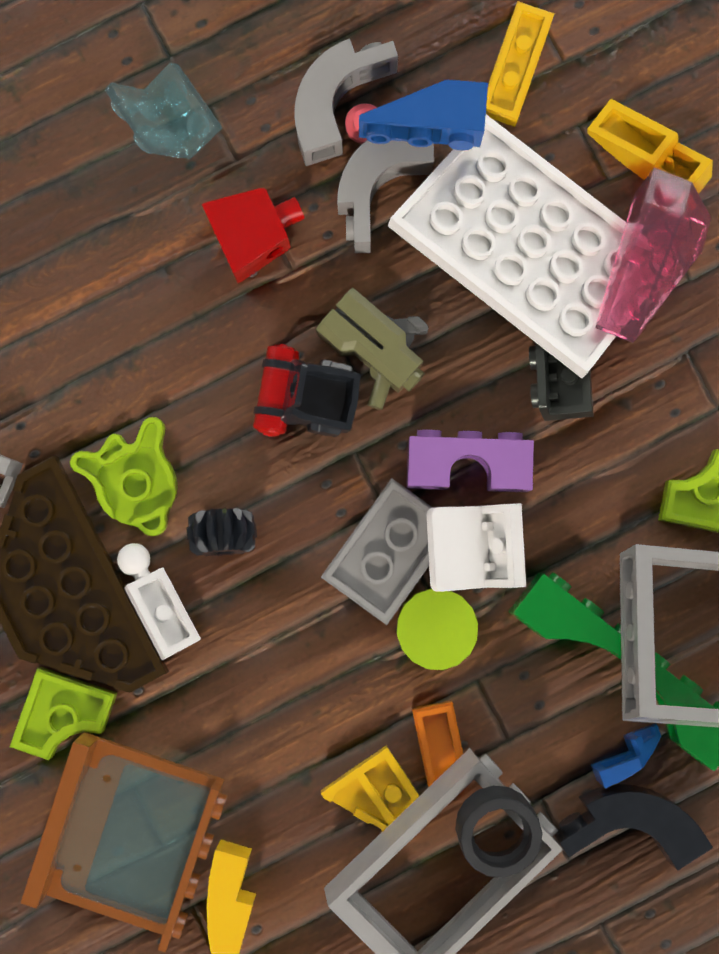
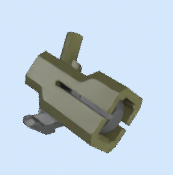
[316,287,429,410]

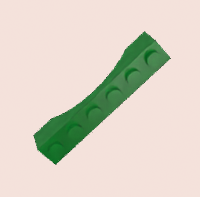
[508,572,719,772]

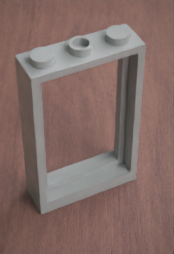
[324,748,563,954]

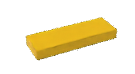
[486,1,555,127]

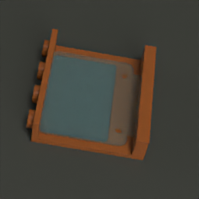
[21,732,228,953]

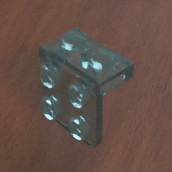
[105,62,223,159]

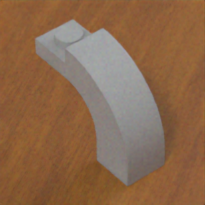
[295,38,398,166]
[337,140,434,253]

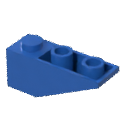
[359,79,488,151]

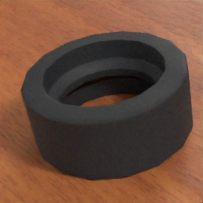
[455,785,543,877]

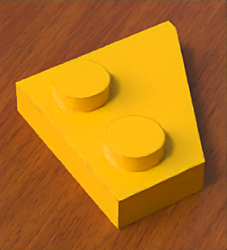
[321,745,420,832]

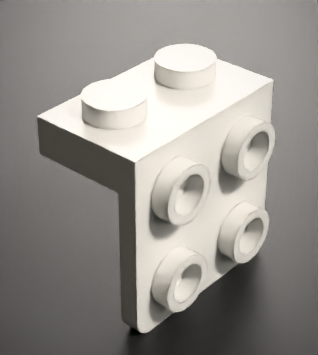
[427,503,526,592]

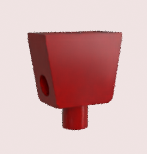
[202,188,305,283]

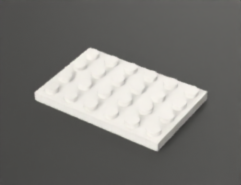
[388,114,675,378]

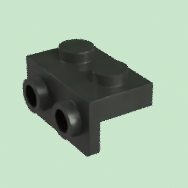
[529,342,594,421]

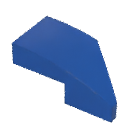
[591,723,661,788]

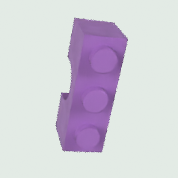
[407,430,534,492]

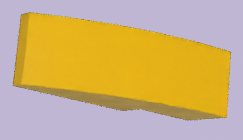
[587,99,713,207]
[207,840,256,954]

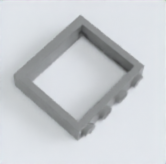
[620,544,719,728]

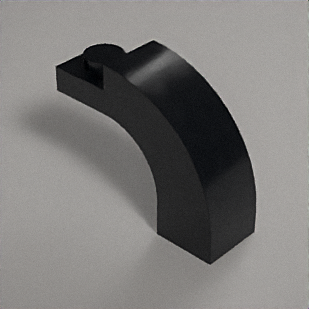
[554,784,713,871]

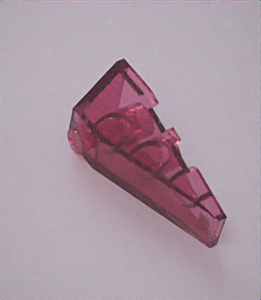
[595,167,711,343]

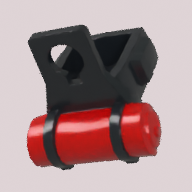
[253,344,361,437]

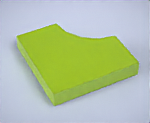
[658,449,719,533]
[10,667,117,760]

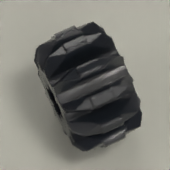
[186,508,257,556]

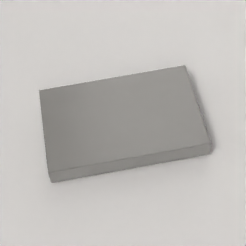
[321,479,433,625]

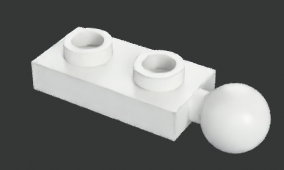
[117,543,201,660]

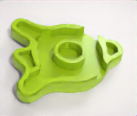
[70,417,178,536]

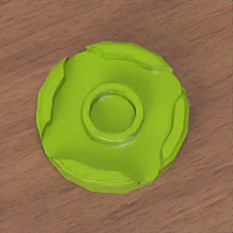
[397,588,478,670]

